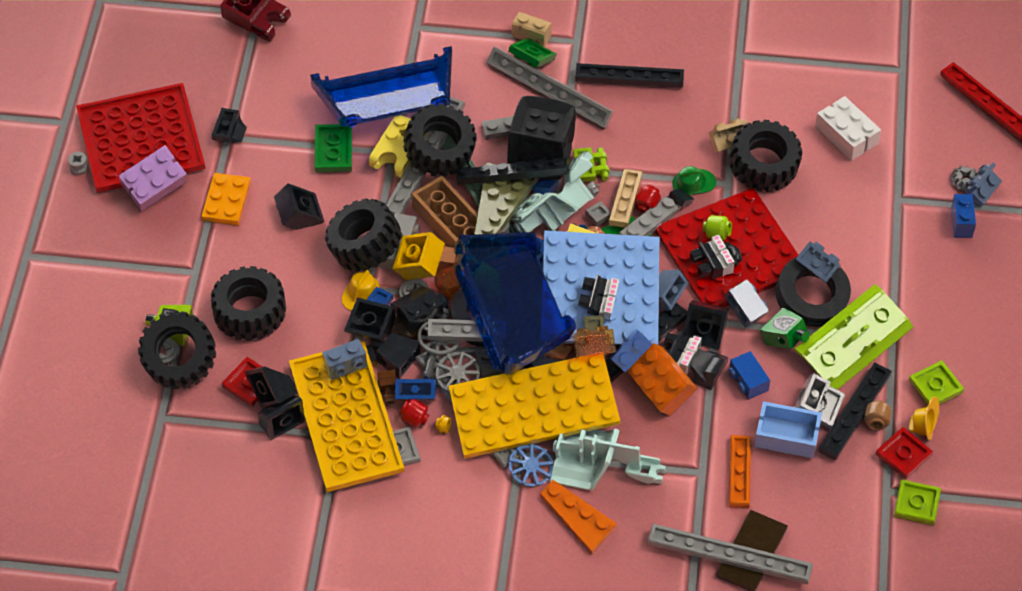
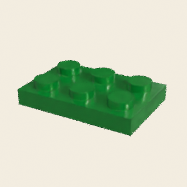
[315,124,352,172]

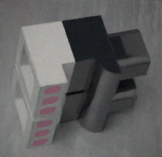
[690,235,735,279]
[578,275,619,320]
[664,331,701,375]

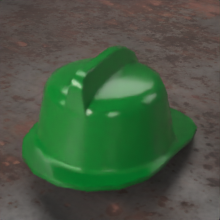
[672,166,716,195]

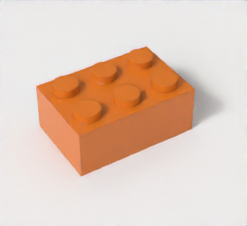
[627,343,698,416]

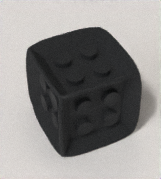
[507,96,576,180]

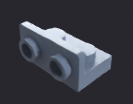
[965,162,1002,207]
[796,241,841,283]

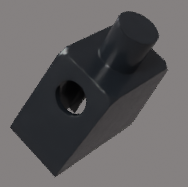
[371,333,421,379]

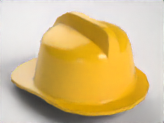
[342,270,379,311]
[909,396,939,441]

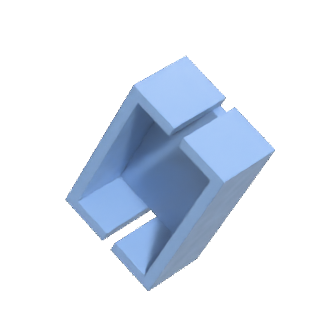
[754,401,822,458]

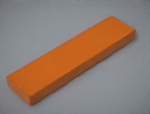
[729,435,751,508]

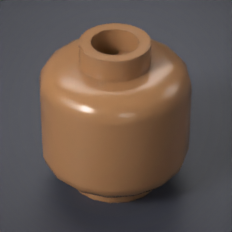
[864,401,891,431]

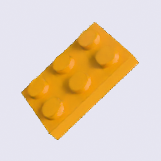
[201,173,251,226]

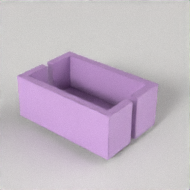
[119,146,187,212]

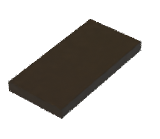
[717,510,788,591]

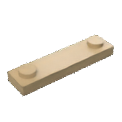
[609,169,642,228]

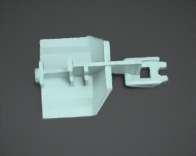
[510,151,594,234]
[550,429,666,491]

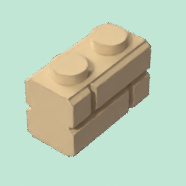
[512,12,552,47]

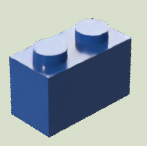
[951,194,976,238]
[609,329,652,372]
[728,351,770,400]
[395,379,437,399]

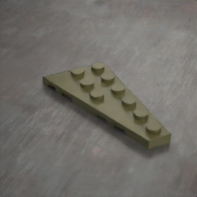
[475,162,538,245]

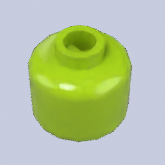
[703,215,732,241]

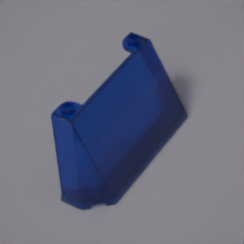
[310,46,452,127]
[454,232,576,375]

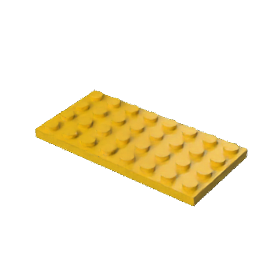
[289,341,405,492]
[449,352,621,459]

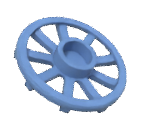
[509,443,554,487]

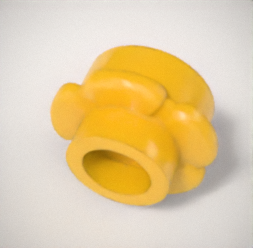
[436,415,451,434]

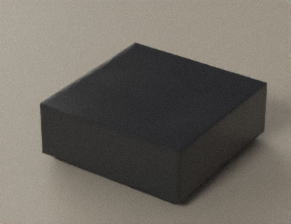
[668,189,694,207]

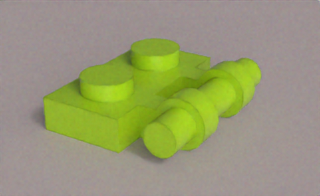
[573,147,610,182]

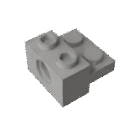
[795,373,845,429]

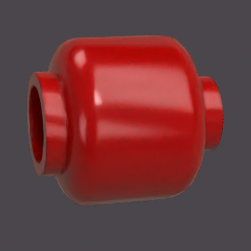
[635,185,661,213]
[399,399,430,428]

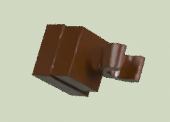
[377,370,396,406]

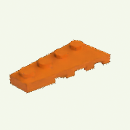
[540,480,617,555]

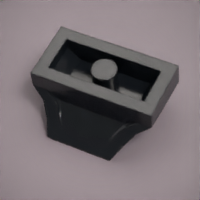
[212,108,247,142]
[690,349,729,390]

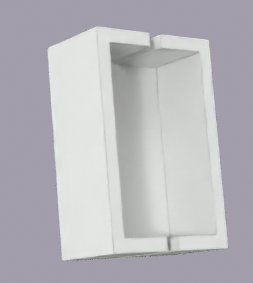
[815,96,881,161]

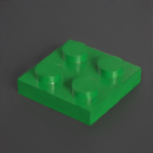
[508,38,557,67]

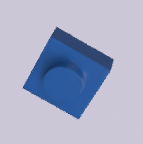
[533,178,558,195]
[367,287,393,305]

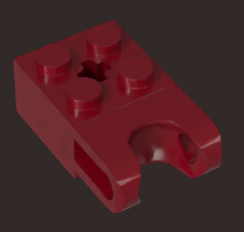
[220,0,291,41]

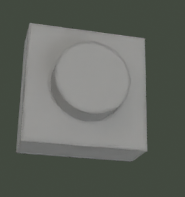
[586,201,611,226]

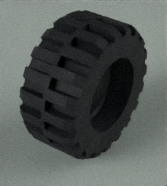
[403,103,477,177]
[729,120,803,192]
[325,198,401,271]
[211,266,286,341]
[138,311,216,389]

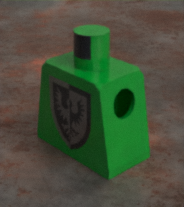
[760,308,810,349]

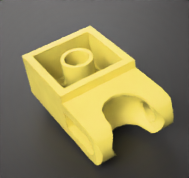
[369,113,428,178]

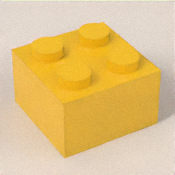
[392,232,445,280]

